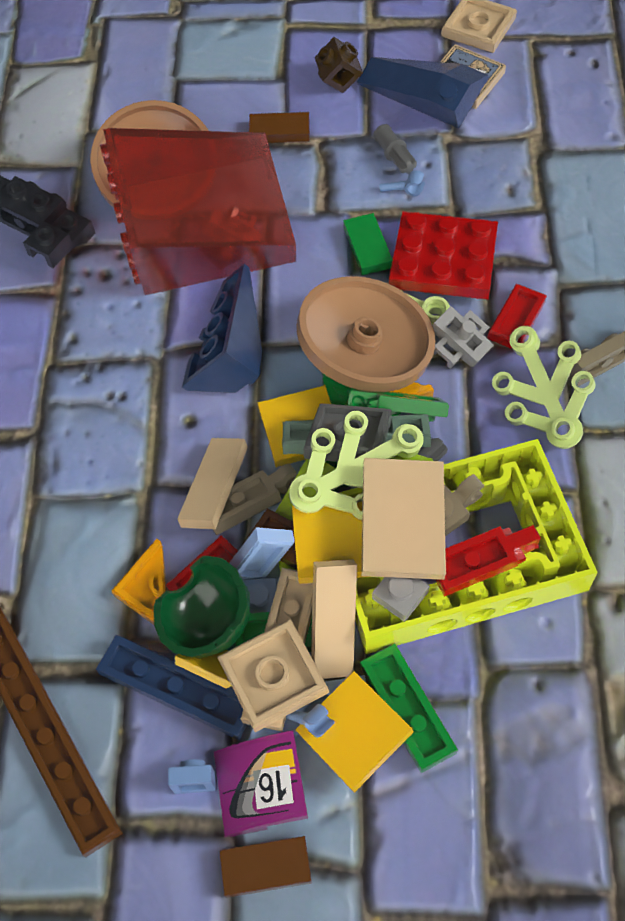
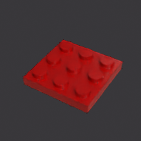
[389,211,498,300]

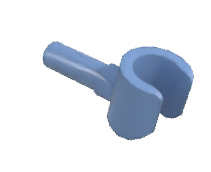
[380,170,425,196]
[286,704,335,738]

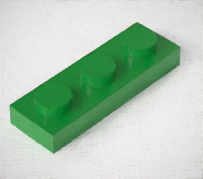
[360,644,458,773]

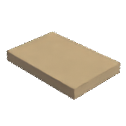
[361,458,446,580]

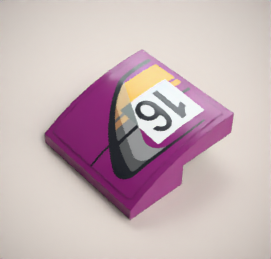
[214,730,308,838]

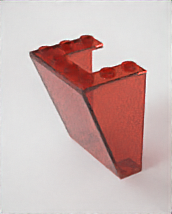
[100,128,296,296]

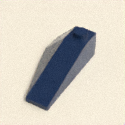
[357,57,489,129]
[182,263,262,393]

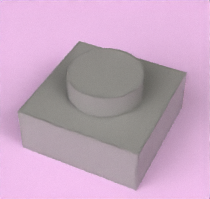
[372,577,430,622]

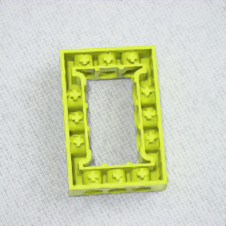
[340,439,597,654]

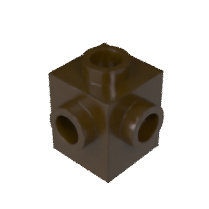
[314,37,363,93]

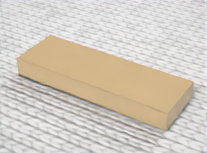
[177,438,248,530]
[311,559,357,679]

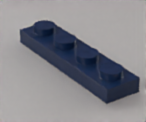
[96,635,247,740]

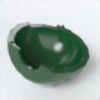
[154,556,250,659]

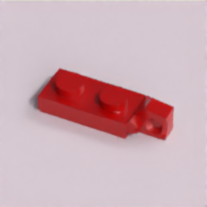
[435,525,541,597]

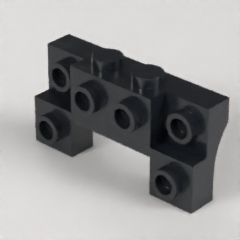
[0,175,95,268]

